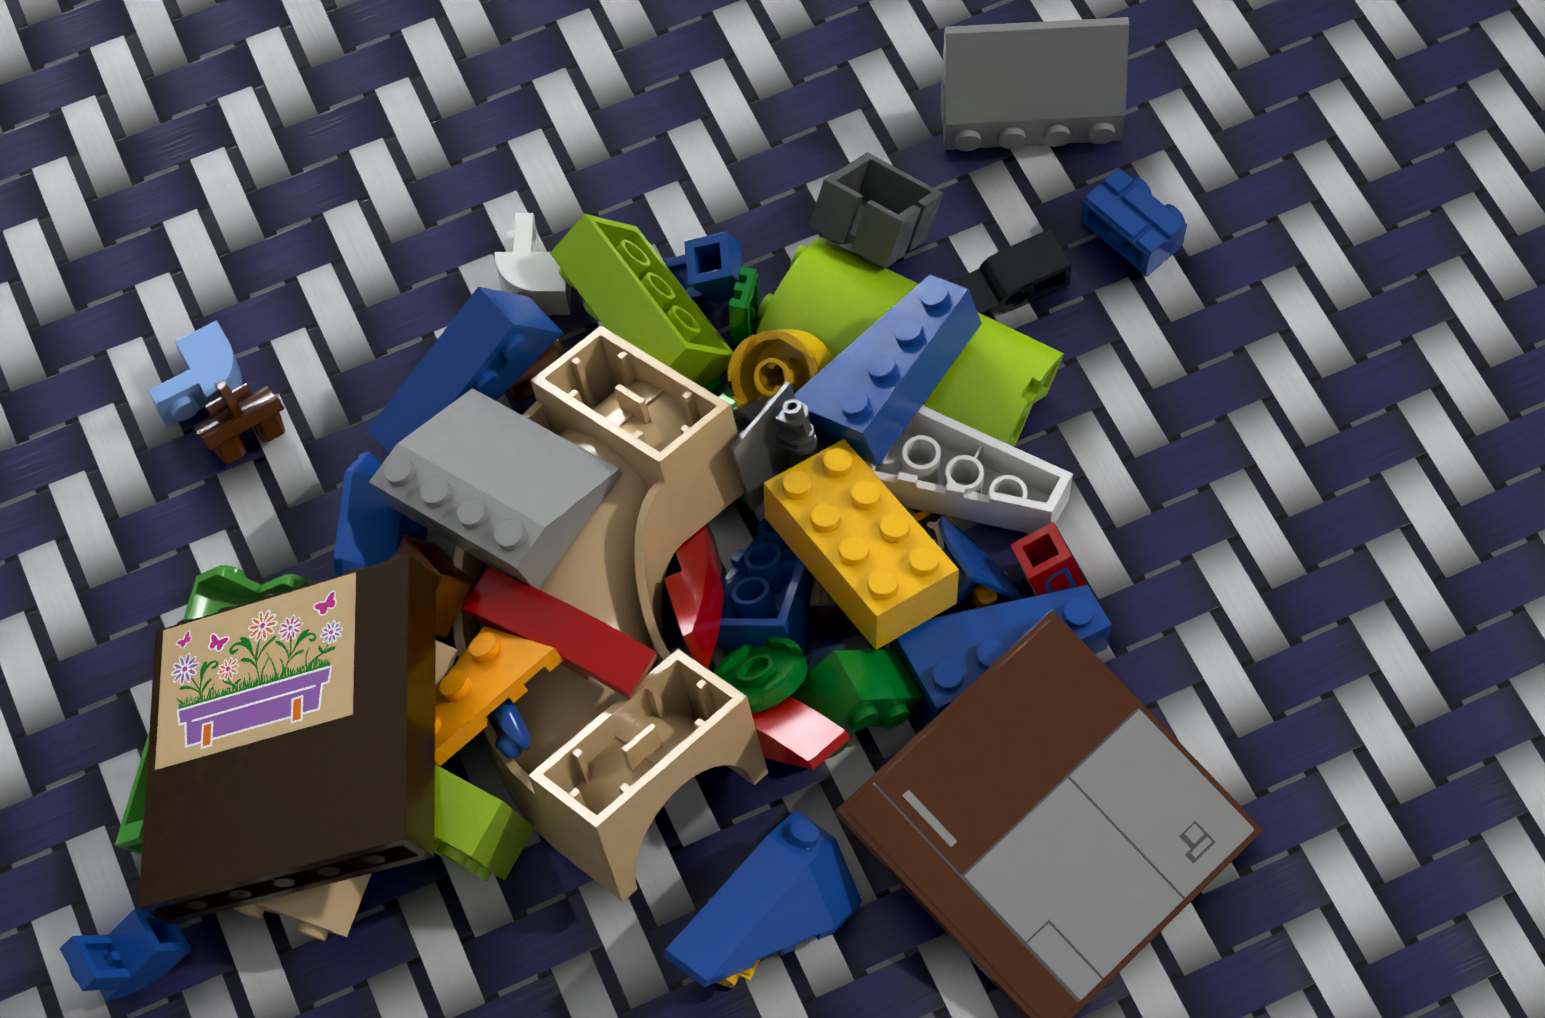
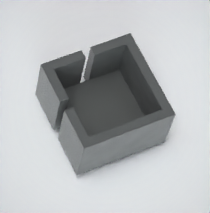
[809,152,944,268]

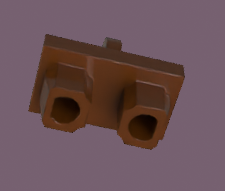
[193,380,286,464]

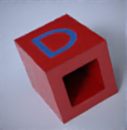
[1010,522,1087,596]

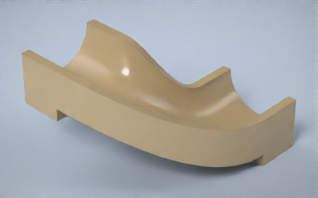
[453,326,768,902]

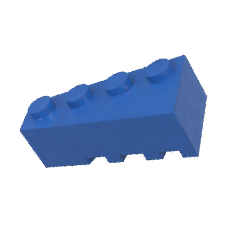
[794,275,982,466]
[367,287,563,454]
[889,585,1112,722]

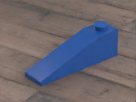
[716,518,814,653]

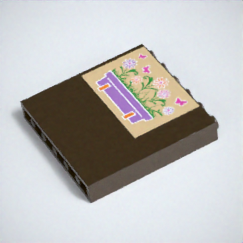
[138,554,436,925]

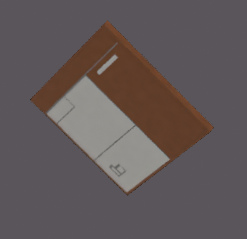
[834,610,1263,1018]

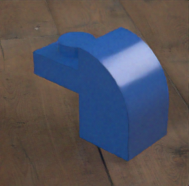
[663,231,743,304]
[59,909,192,1001]

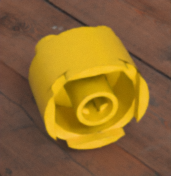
[728,329,835,406]

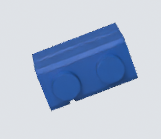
[1080,169,1187,277]

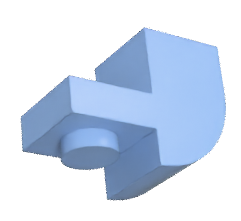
[148,320,242,426]

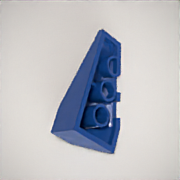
[663,810,862,987]

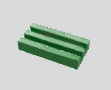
[728,266,760,352]

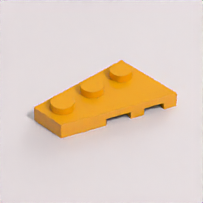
[435,626,563,767]

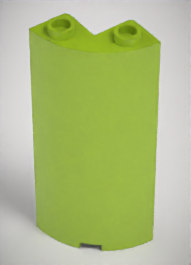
[756,237,1064,447]

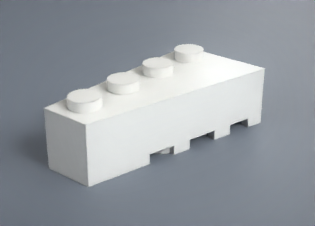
[864,405,1073,534]

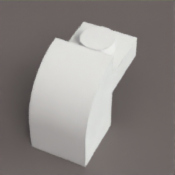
[494,213,571,315]

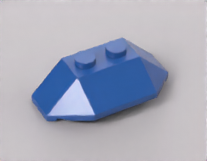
[333,452,428,577]

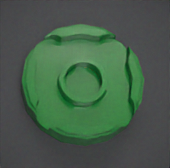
[713,637,808,714]

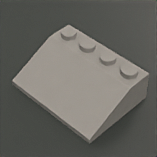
[940,17,1129,151]
[369,388,622,589]

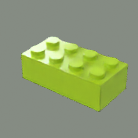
[550,214,733,388]

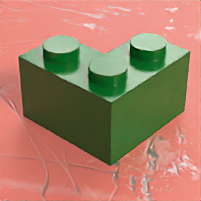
[791,649,923,759]

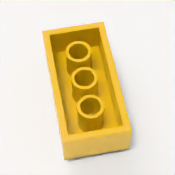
[763,439,959,650]

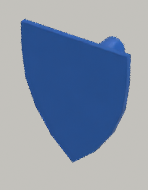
[938,514,1024,613]

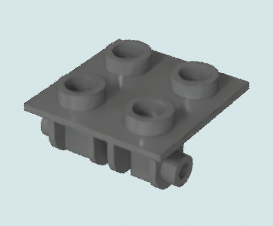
[729,381,820,512]

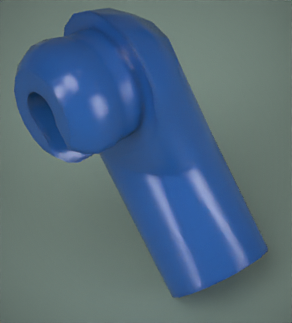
[489,698,531,760]

